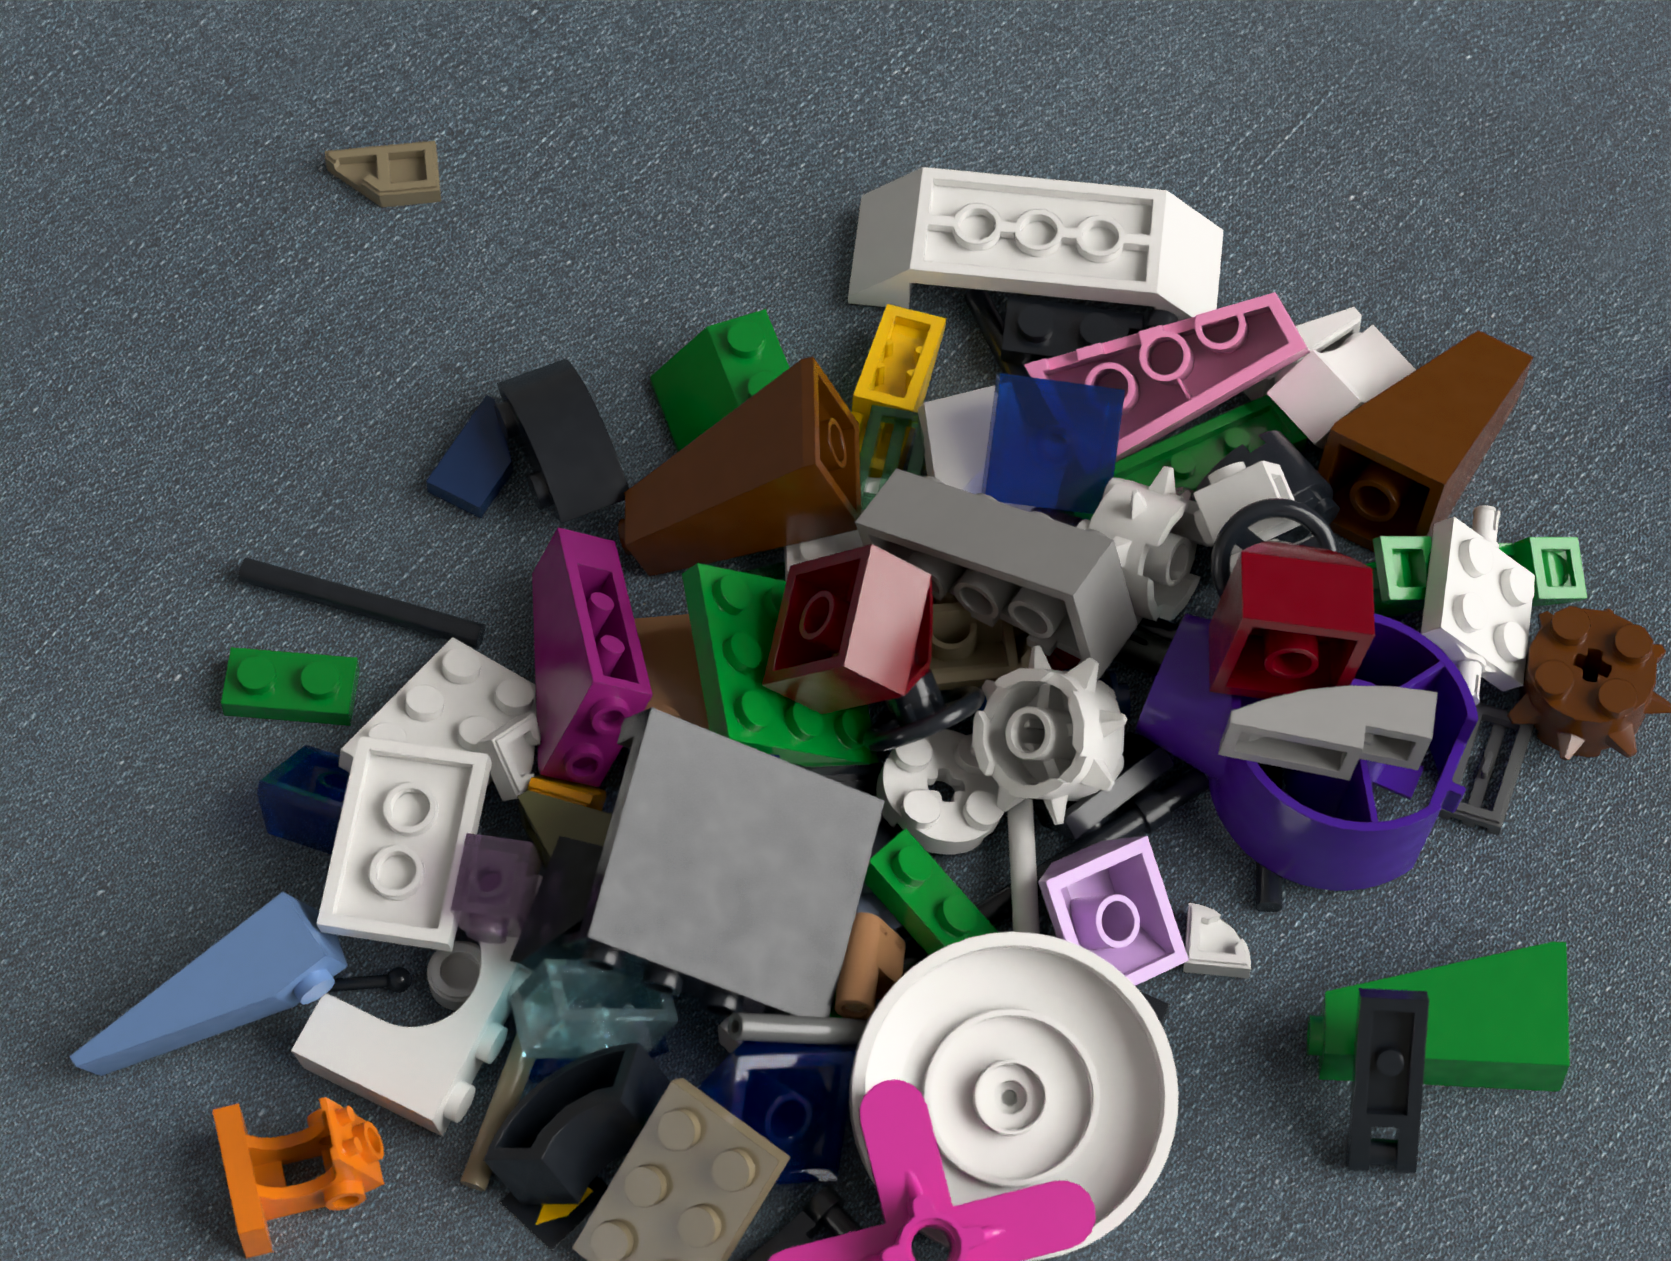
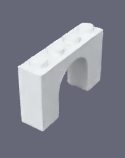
[291,845,543,1137]

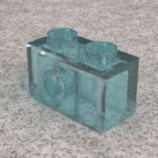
[510,959,678,1058]

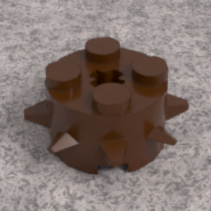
[1507,606,1671,760]

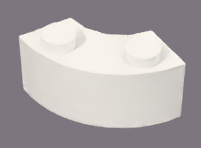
[1266,325,1416,449]

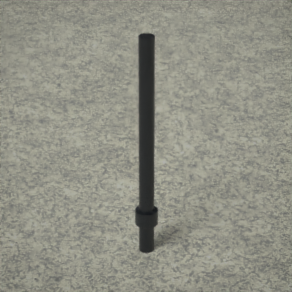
[902,767,1209,976]

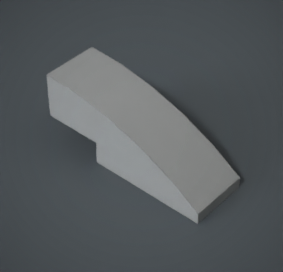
[1218,685,1437,780]

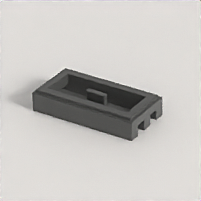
[1438,702,1534,836]

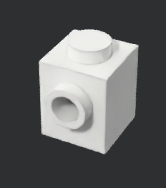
[1193,461,1301,555]

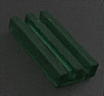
[860,405,925,512]

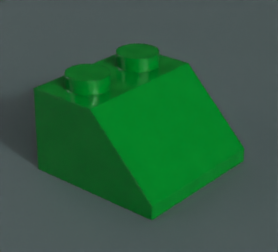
[650,309,789,452]

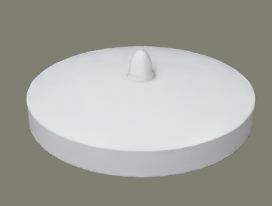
[849,932,1178,1261]

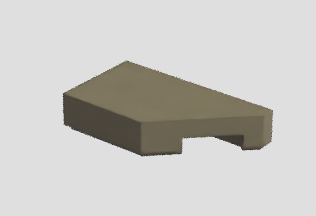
[325,141,442,208]

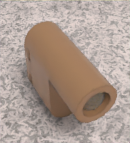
[835,912,906,1019]

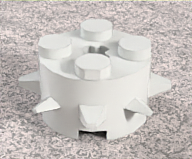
[1077,466,1208,629]
[970,645,1127,825]

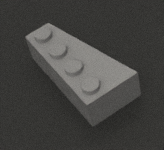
[855,468,1138,681]

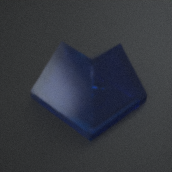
[697,1041,856,1184]

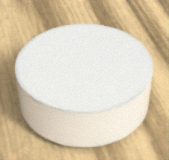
[427,941,482,1011]

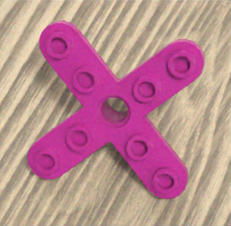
[768,1079,1096,1261]

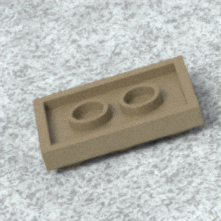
[572,1078,790,1261]

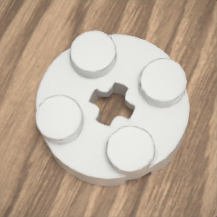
[876,729,1005,855]

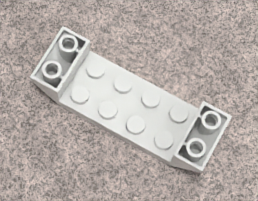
[848,167,1223,321]

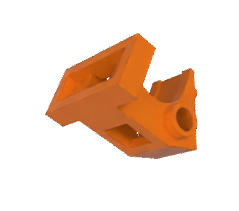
[212,1097,384,1258]

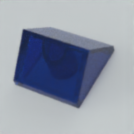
[257,745,350,855]

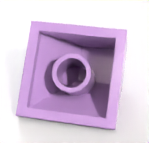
[1038,836,1189,986]

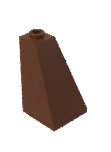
[1317,330,1534,552]
[618,356,861,577]

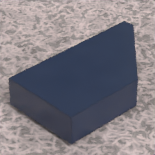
[426,395,514,518]

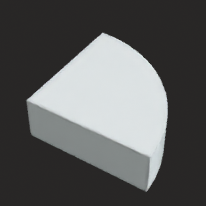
[477,712,540,801]
[1183,903,1251,978]

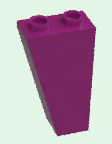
[532,527,653,787]

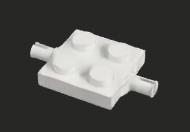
[1421,505,1535,706]

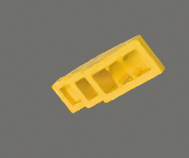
[852,304,946,478]

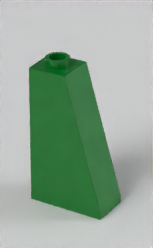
[1307,941,1570,1092]

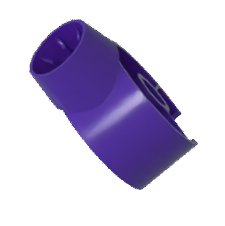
[1135,613,1478,891]

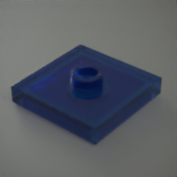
[981,373,1125,514]

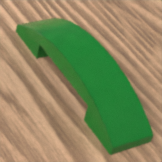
[1372,536,1587,610]

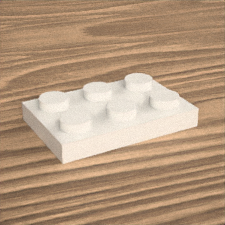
[339,637,537,786]
[317,735,492,952]

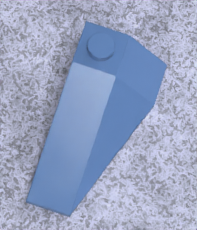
[69,892,348,1076]

